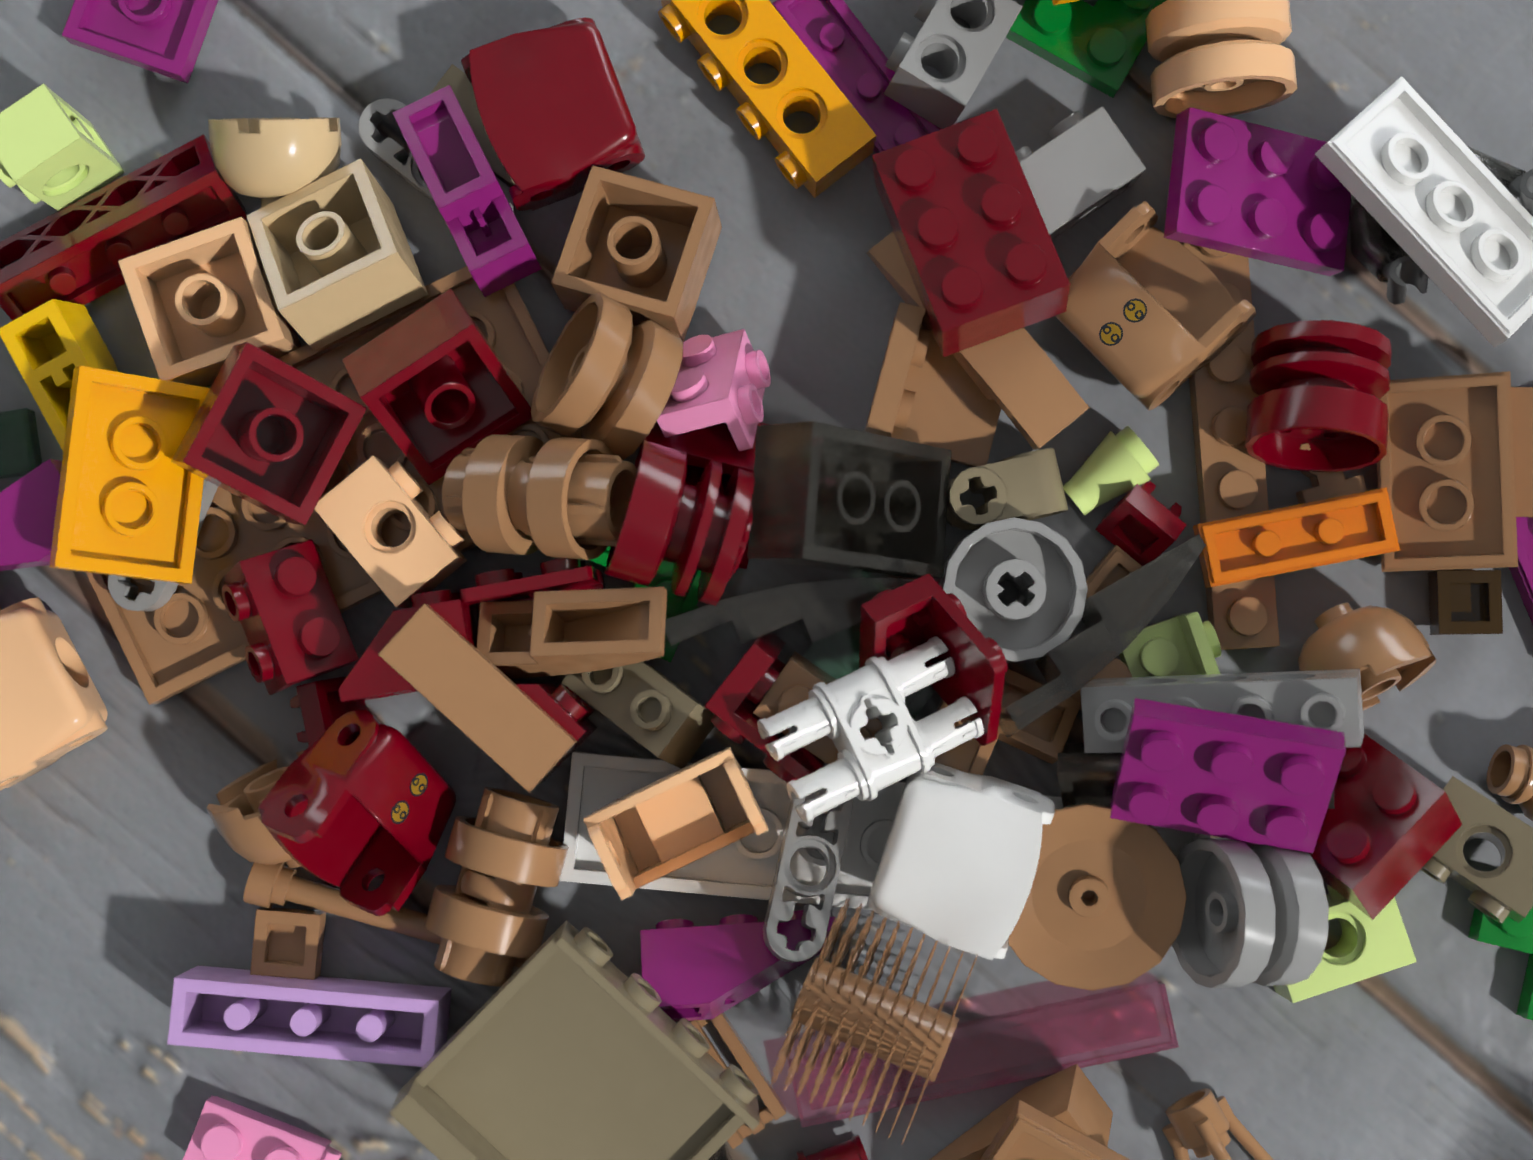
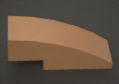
[477,587,667,679]

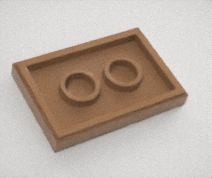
[1377,371,1518,572]

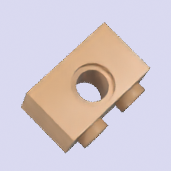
[314,456,467,609]

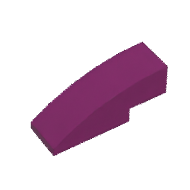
[393,85,542,297]

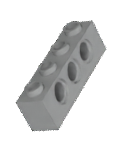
[1080,669,1364,753]

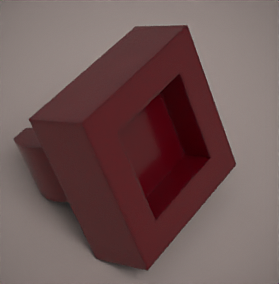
[1095,481,1187,568]
[289,676,367,746]

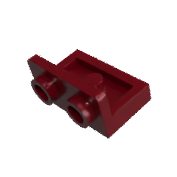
[222,539,359,695]

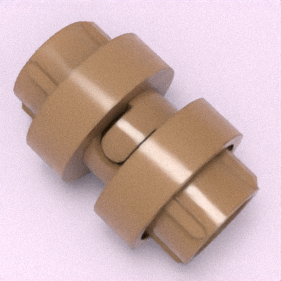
[442,434,638,560]
[424,787,569,987]

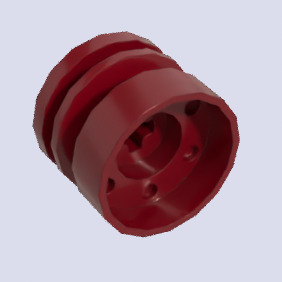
[1245,320,1392,472]
[605,440,755,606]

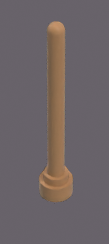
[243,862,529,968]

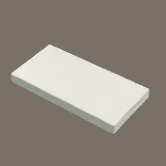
[1315,76,1533,348]

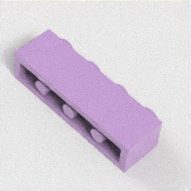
[167,965,452,1067]

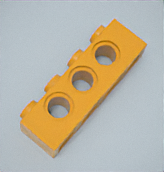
[658,0,877,198]

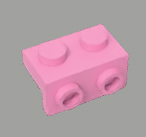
[657,329,771,451]

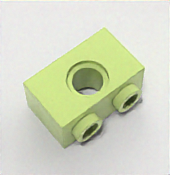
[0,83,124,211]
[1274,885,1417,1003]

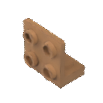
[862,302,1001,467]

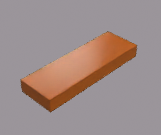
[1193,487,1400,588]

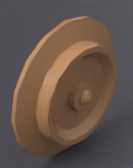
[1008,803,1187,991]

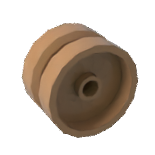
[531,293,683,461]

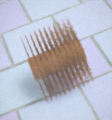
[770,898,978,1144]

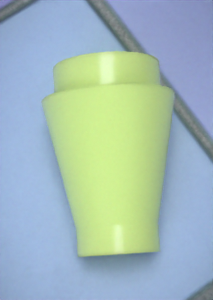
[1063,426,1159,516]

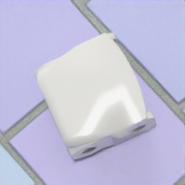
[867,762,1055,960]

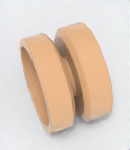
[1145,0,1297,118]

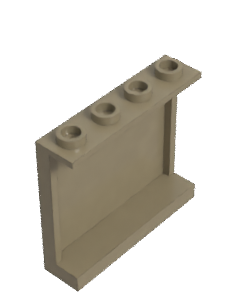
[389,920,760,1160]

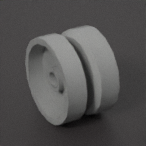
[937,517,1088,662]
[1172,838,1329,988]

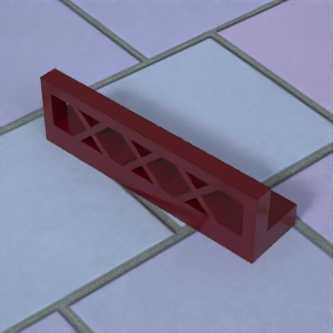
[0,134,247,321]

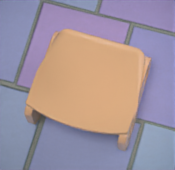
[0,597,108,791]
[583,747,768,900]

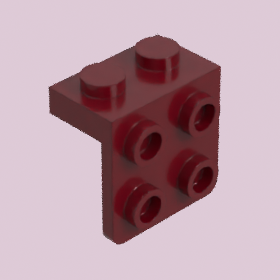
[859,573,1007,746]

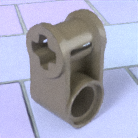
[939,448,1068,530]

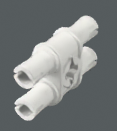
[757,636,984,823]

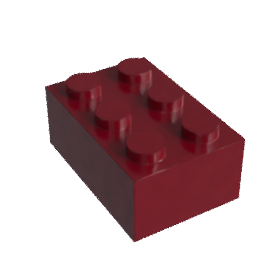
[872,108,1070,357]

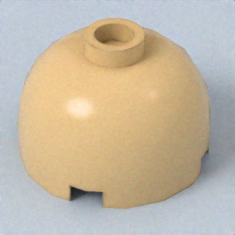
[208,117,341,208]

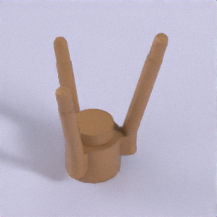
[1162,1088,1273,1160]

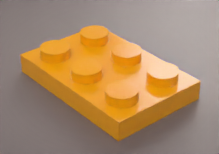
[49,365,210,584]

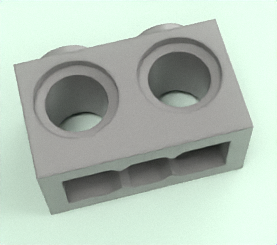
[884,0,1023,129]

